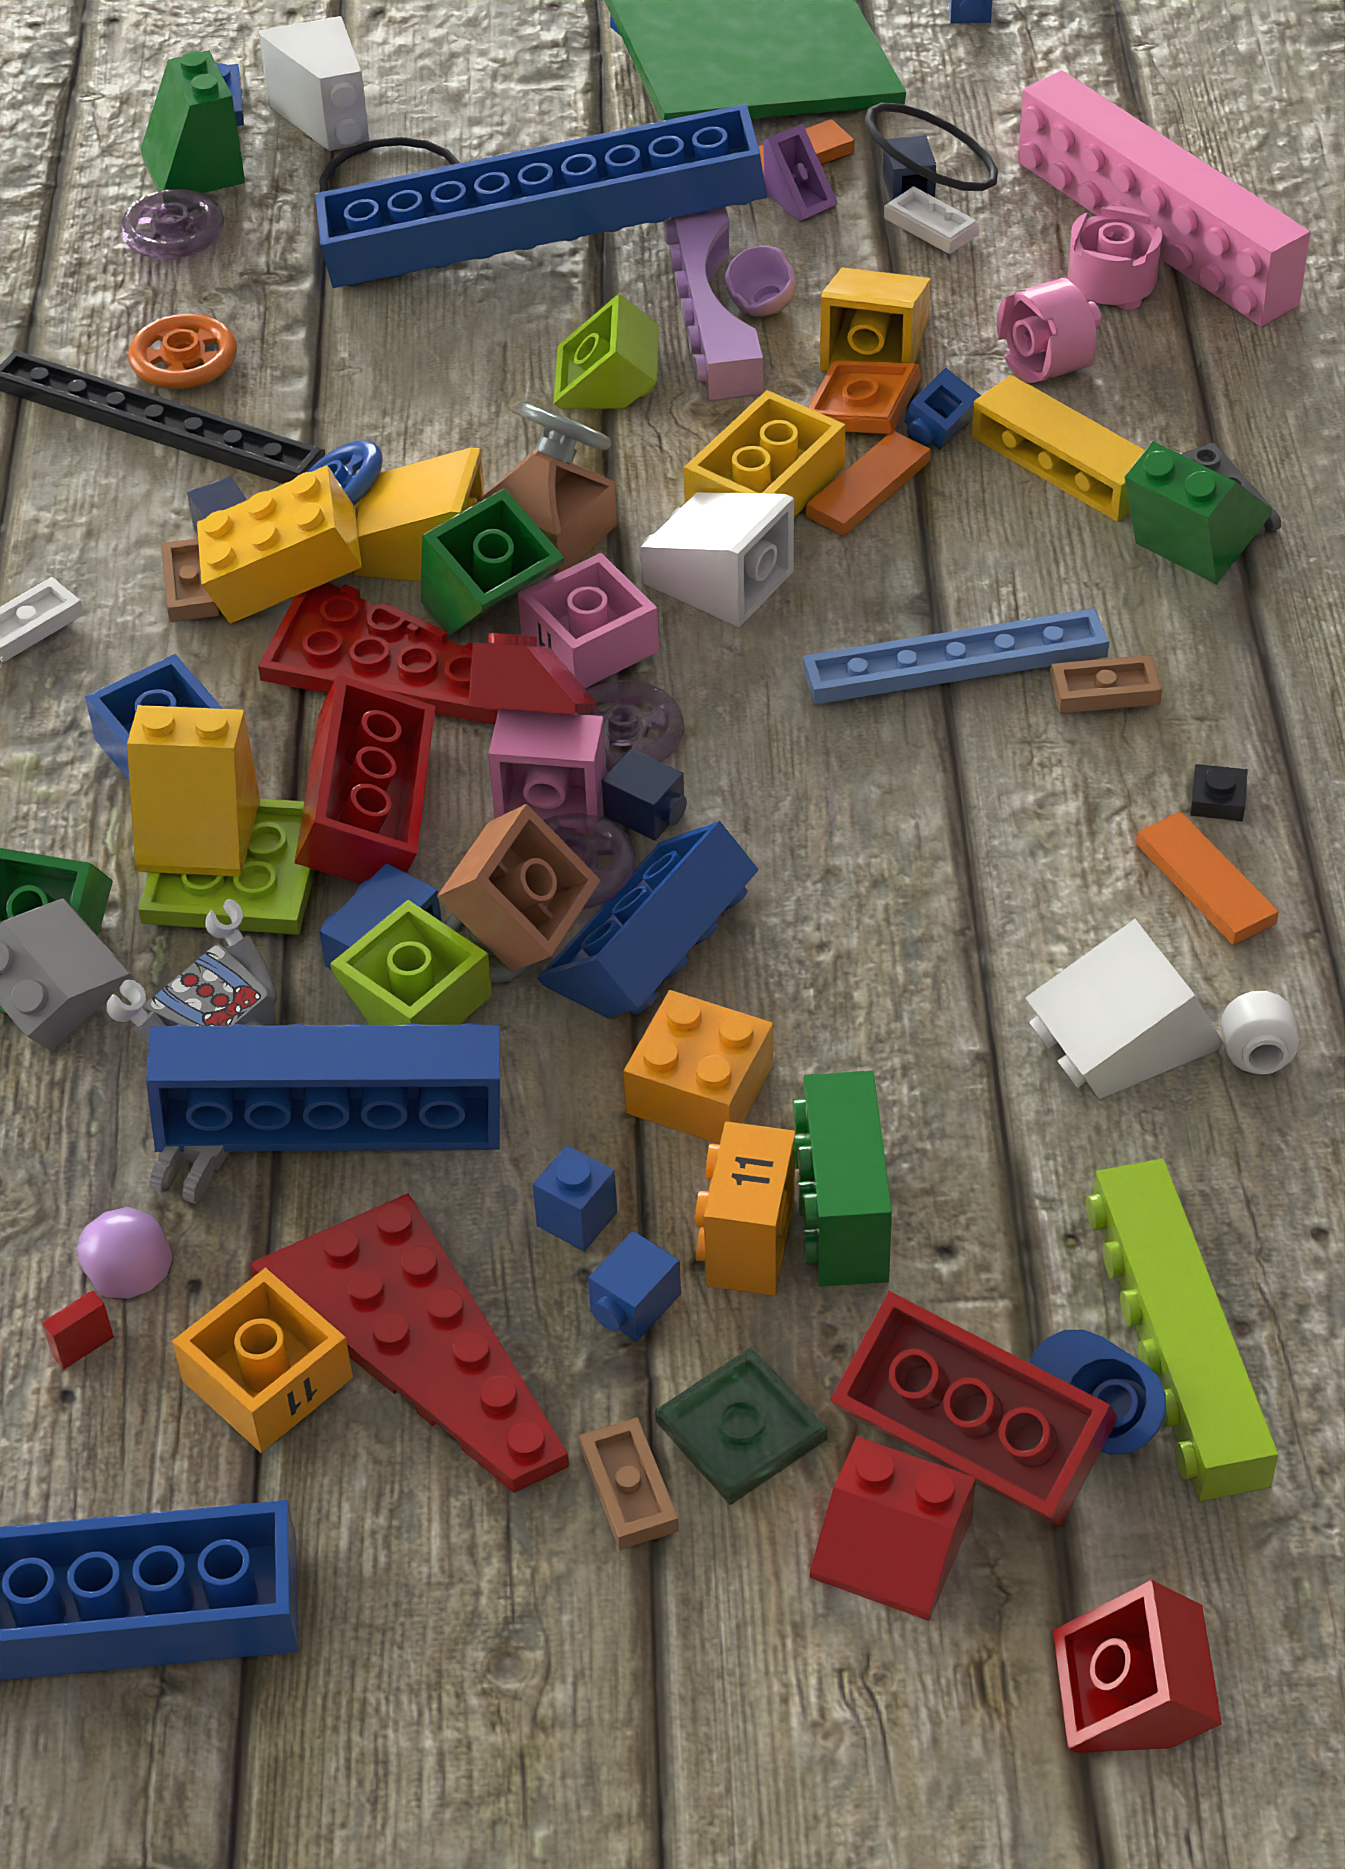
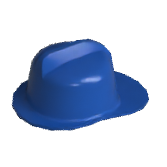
[1029,1330,1166,1455]

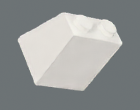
[258,16,370,151]
[639,492,794,627]
[1025,919,1225,1100]

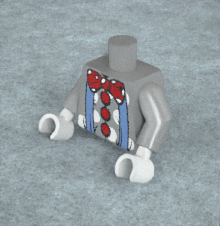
[107,899,277,1047]

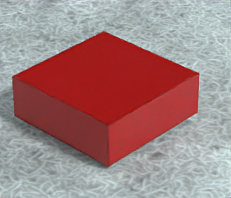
[42,1291,114,1370]

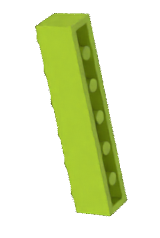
[1085,1158,1278,1502]

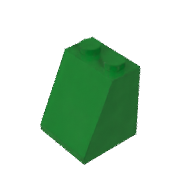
[141,50,245,203]
[1124,441,1272,585]
[421,488,564,636]

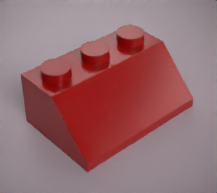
[469,633,597,715]

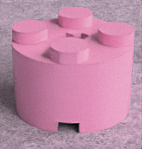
[1068,206,1162,310]
[996,278,1102,383]

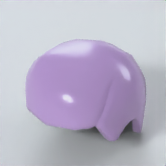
[725,245,797,317]
[76,1207,172,1298]

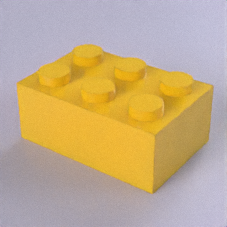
[684,390,845,517]
[197,465,362,624]

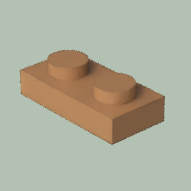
[161,538,219,622]
[1050,655,1162,714]
[579,1417,679,1550]

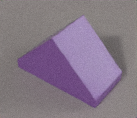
[764,123,838,222]

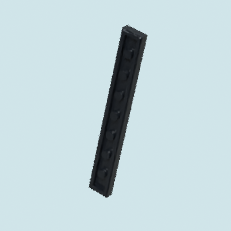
[0,350,325,484]

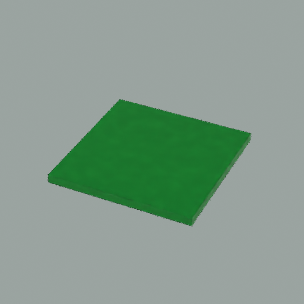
[604,0,906,121]

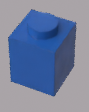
[533,1145,617,1252]
[588,1231,681,1341]

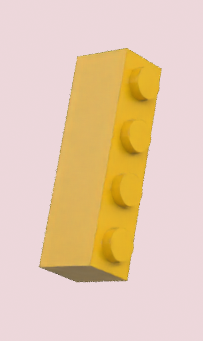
[972,375,1145,522]

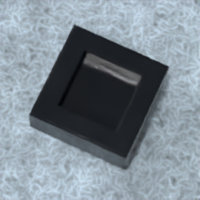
[1190,764,1248,821]

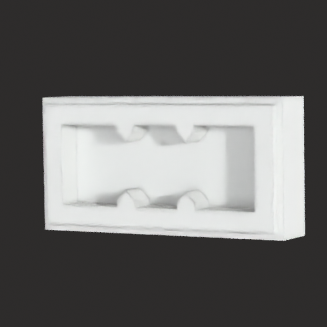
[884,186,979,254]

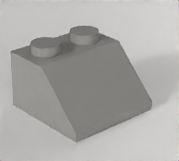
[0,898,133,1052]

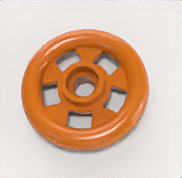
[128,314,237,389]

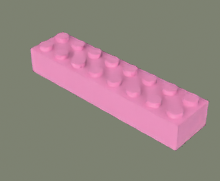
[1018,70,1311,327]

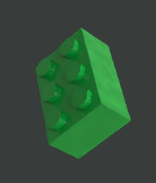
[793,1070,892,1287]

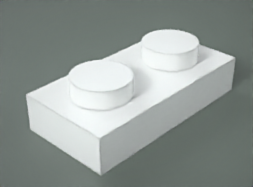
[0,577,84,663]

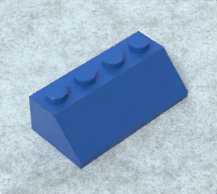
[537,821,759,1018]

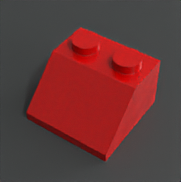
[810,1436,976,1621]
[1053,1580,1222,1753]

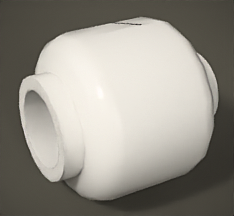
[1221,991,1300,1074]

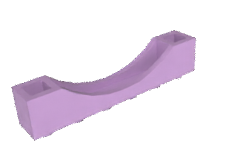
[663,207,763,400]

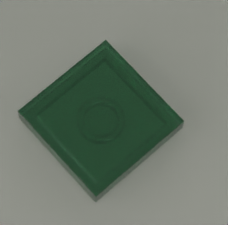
[655,1347,827,1505]

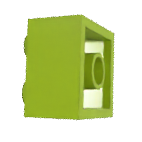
[553,294,659,409]
[330,900,492,1025]

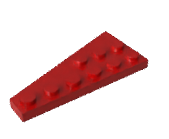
[258,582,499,725]
[249,1193,569,1493]

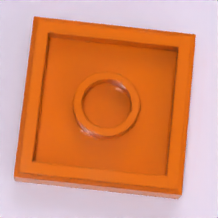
[807,360,922,434]

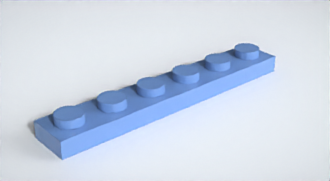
[803,608,1109,705]

